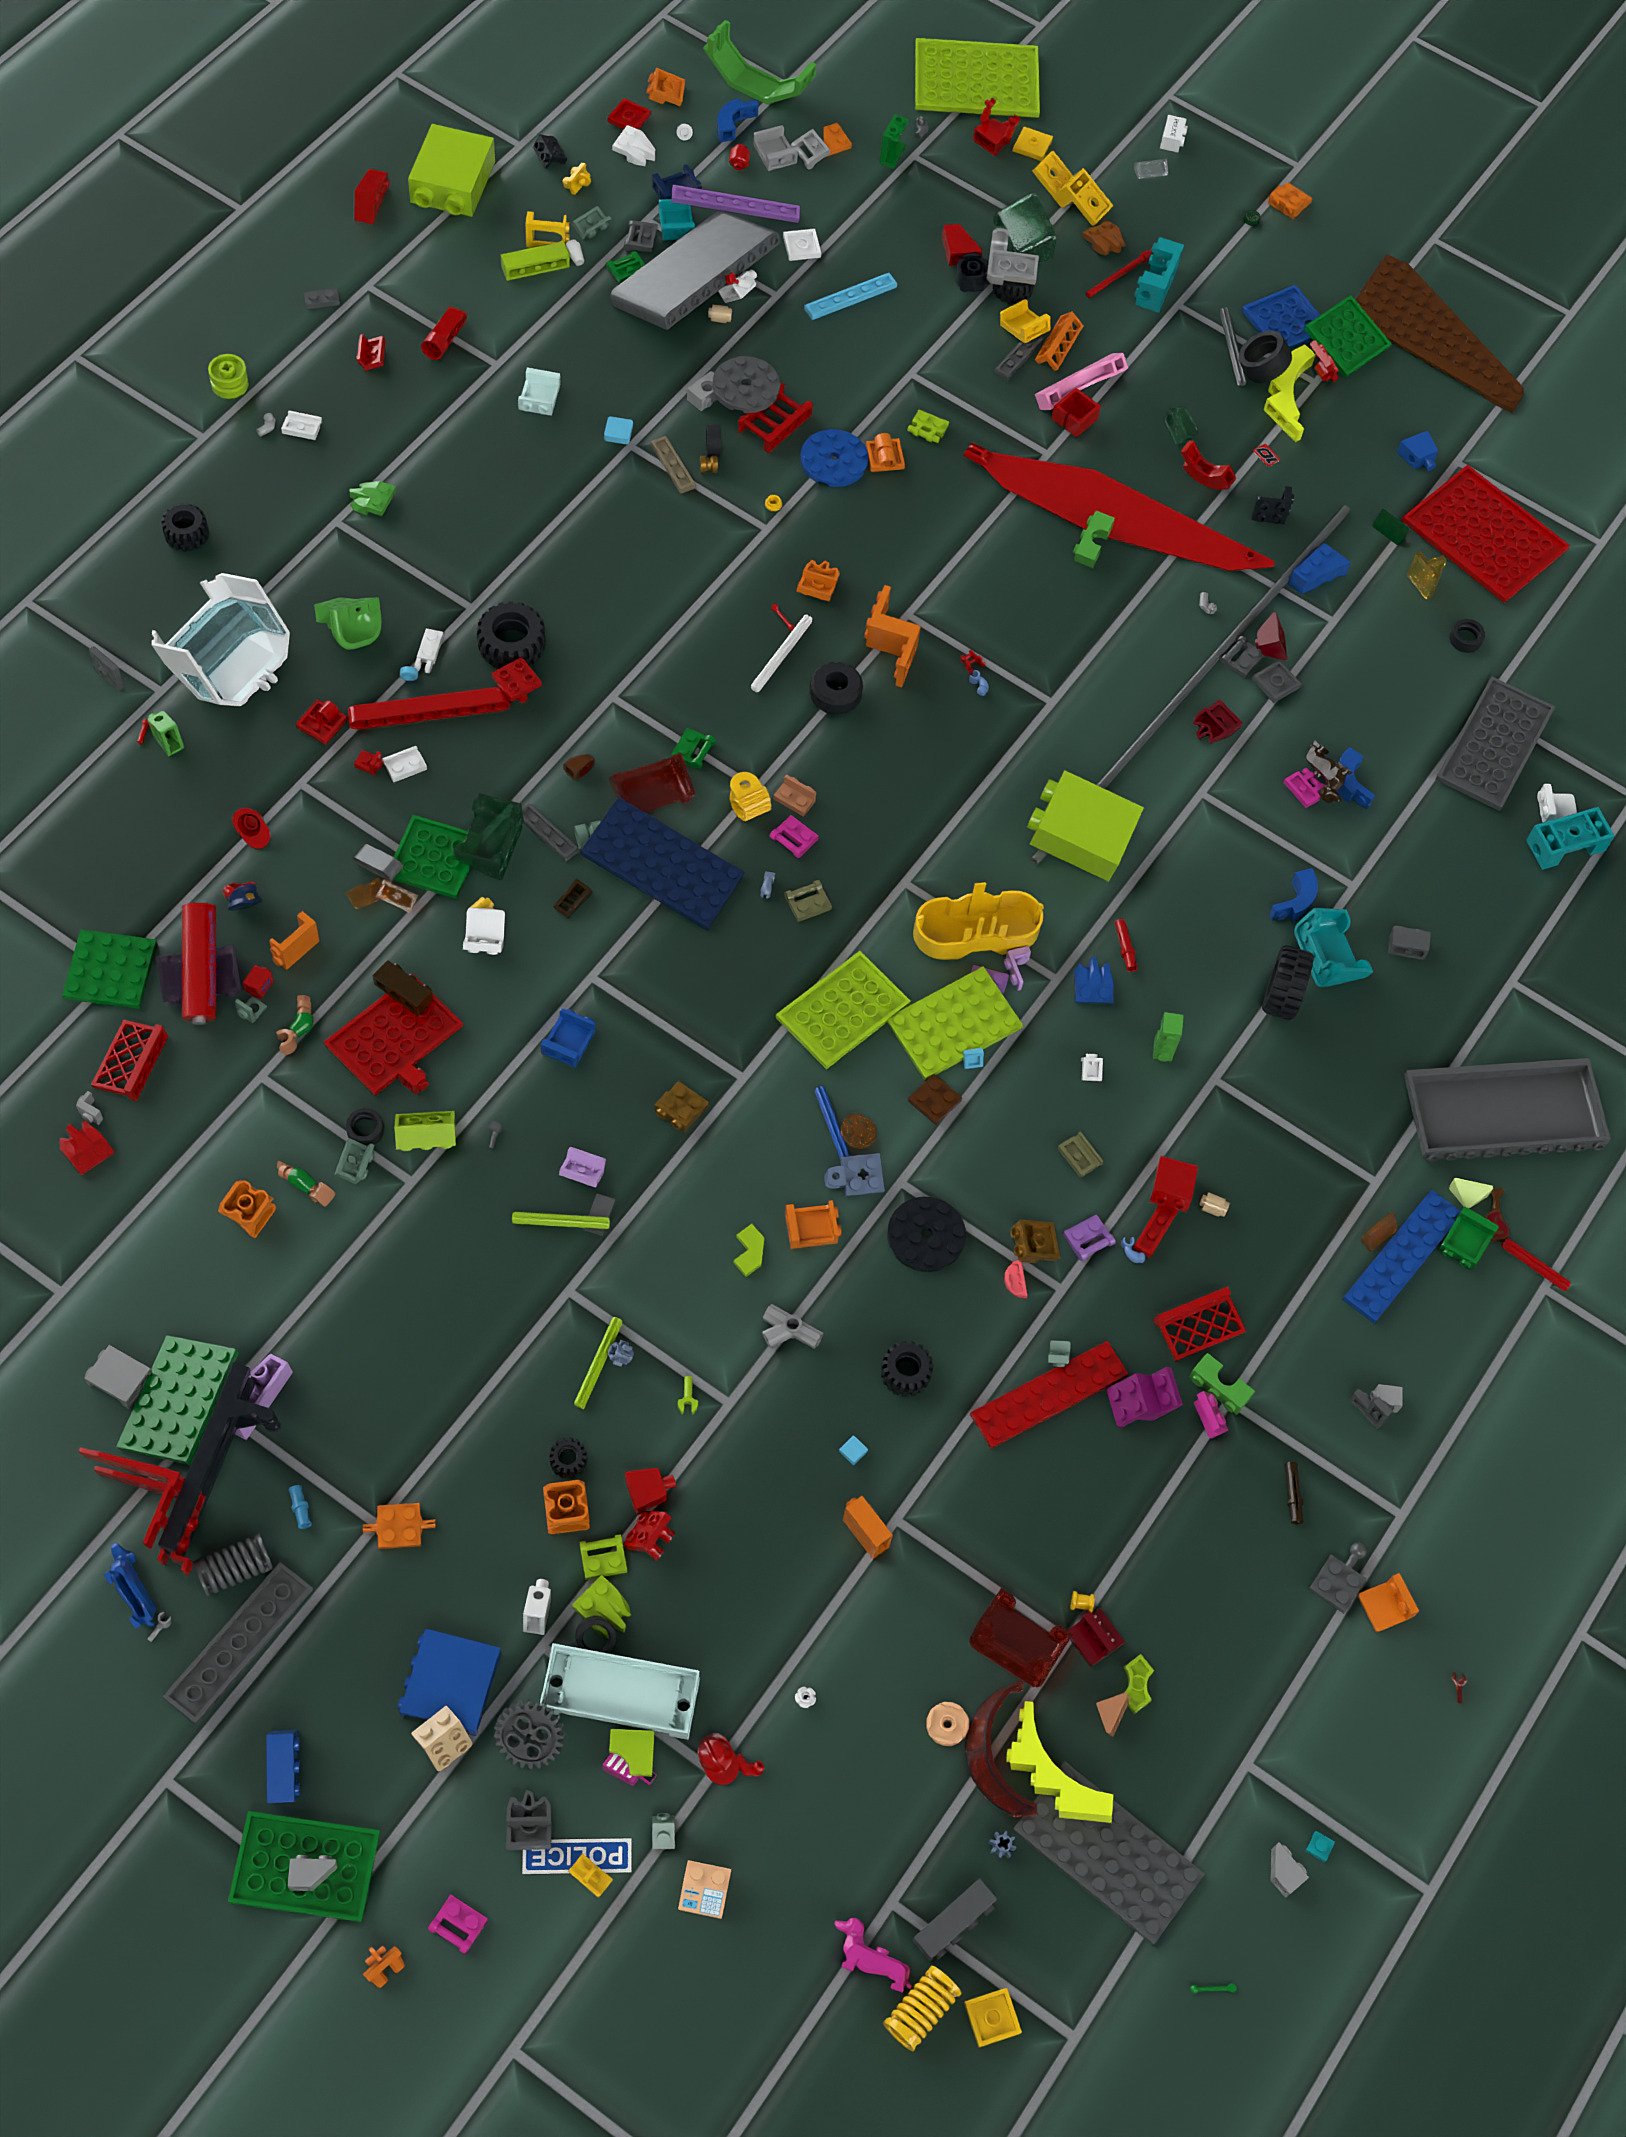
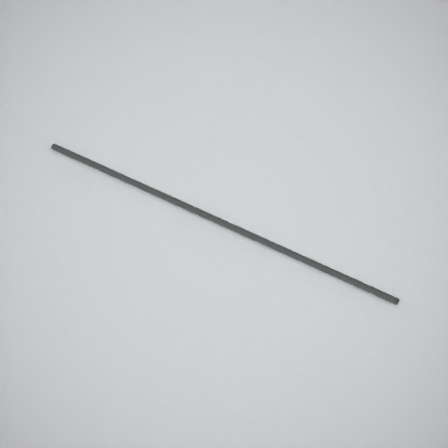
[1031,505,1351,865]

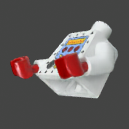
[718,269,757,303]

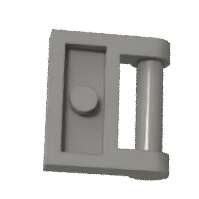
[791,129,831,169]

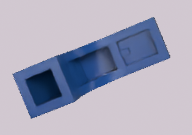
[717,98,759,143]
[1338,747,1375,809]
[1269,868,1318,922]

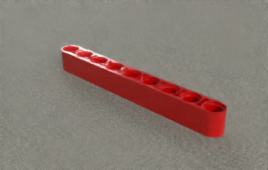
[347,687,510,730]

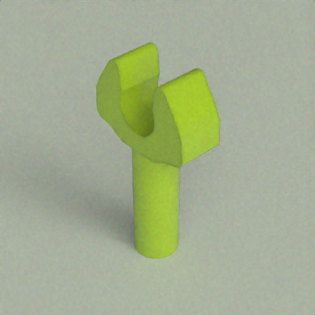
[678,1376,698,1414]

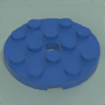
[800,429,868,487]

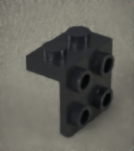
[1251,486,1294,524]

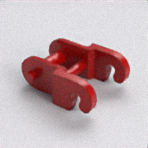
[960,650,986,674]

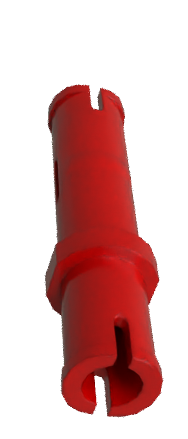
[1114,919,1138,972]

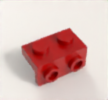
[356,334,386,371]

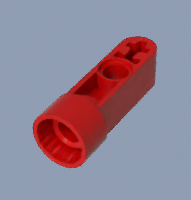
[421,306,467,360]

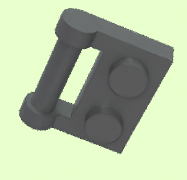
[623,220,658,252]
[1220,636,1264,679]

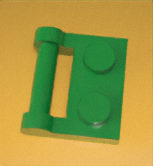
[606,251,645,284]
[671,728,716,769]

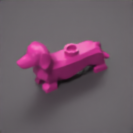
[834,1918,912,1993]

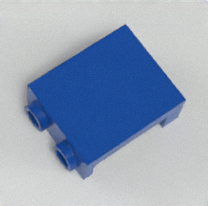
[540,1008,596,1068]

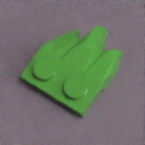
[350,481,396,516]

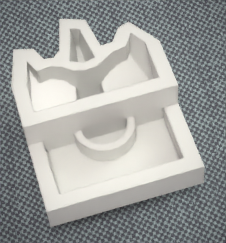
[612,125,656,166]

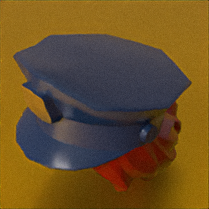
[223,881,262,911]

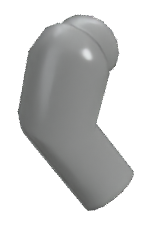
[256,413,276,437]
[1199,592,1217,615]

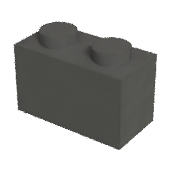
[1388,925,1431,960]

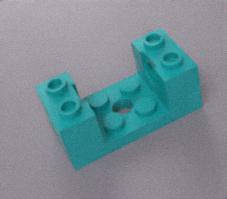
[1134,237,1184,313]
[1526,807,1615,870]

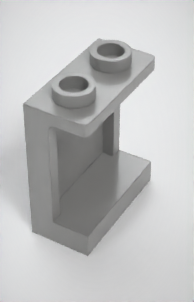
[753,125,798,171]
[84,1345,152,1409]

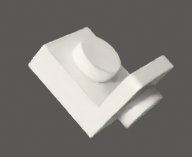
[1081,1054,1103,1081]

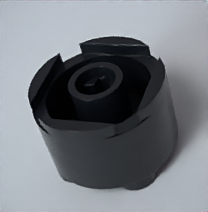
[955,253,989,292]

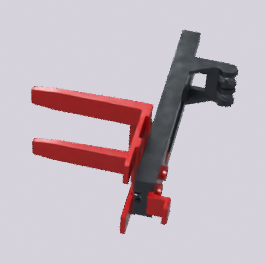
[78,1363,281,1575]

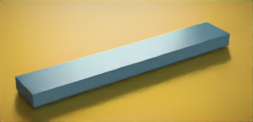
[804,273,897,320]

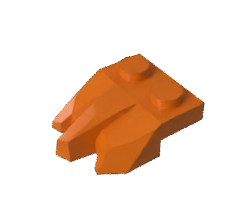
[796,560,840,601]

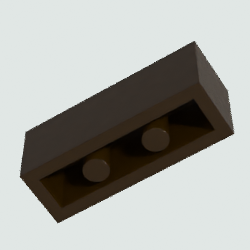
[372,960,433,1016]

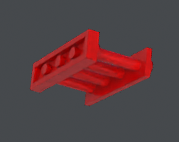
[738,382,813,453]

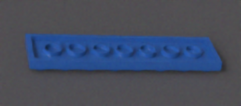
[1342,1190,1461,1324]

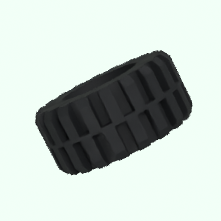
[477,601,546,669]
[1262,945,1314,1020]

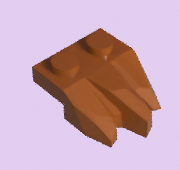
[1082,221,1126,255]

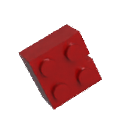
[1051,388,1101,438]

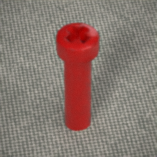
[137,719,150,744]

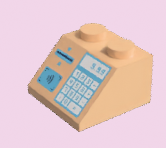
[678,1860,731,1919]

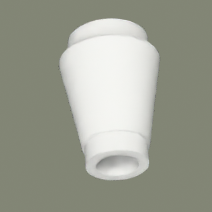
[565,240,584,266]

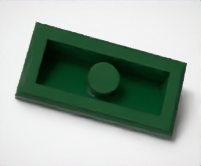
[1372,509,1409,545]

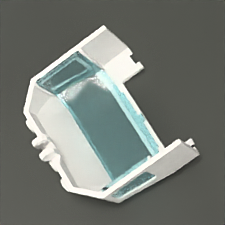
[152,573,290,706]

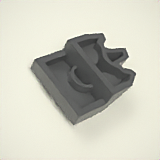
[506,1790,551,1851]

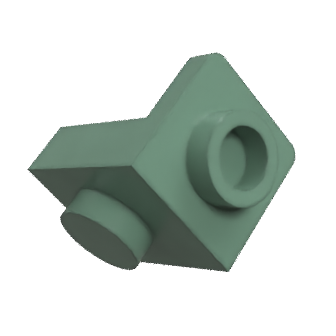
[1048,1340,1071,1367]
[652,1813,675,1849]

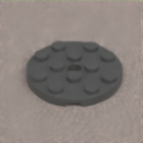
[712,356,780,413]

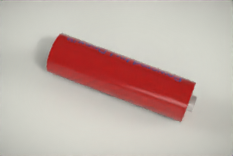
[182,903,216,1025]

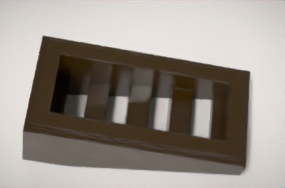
[553,878,592,918]

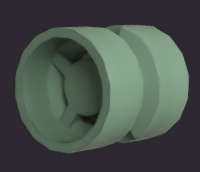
[574,820,600,849]

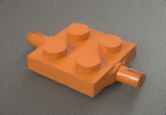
[363,1503,436,1549]

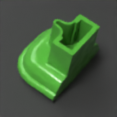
[314,597,382,650]

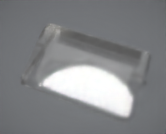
[1134,159,1169,179]

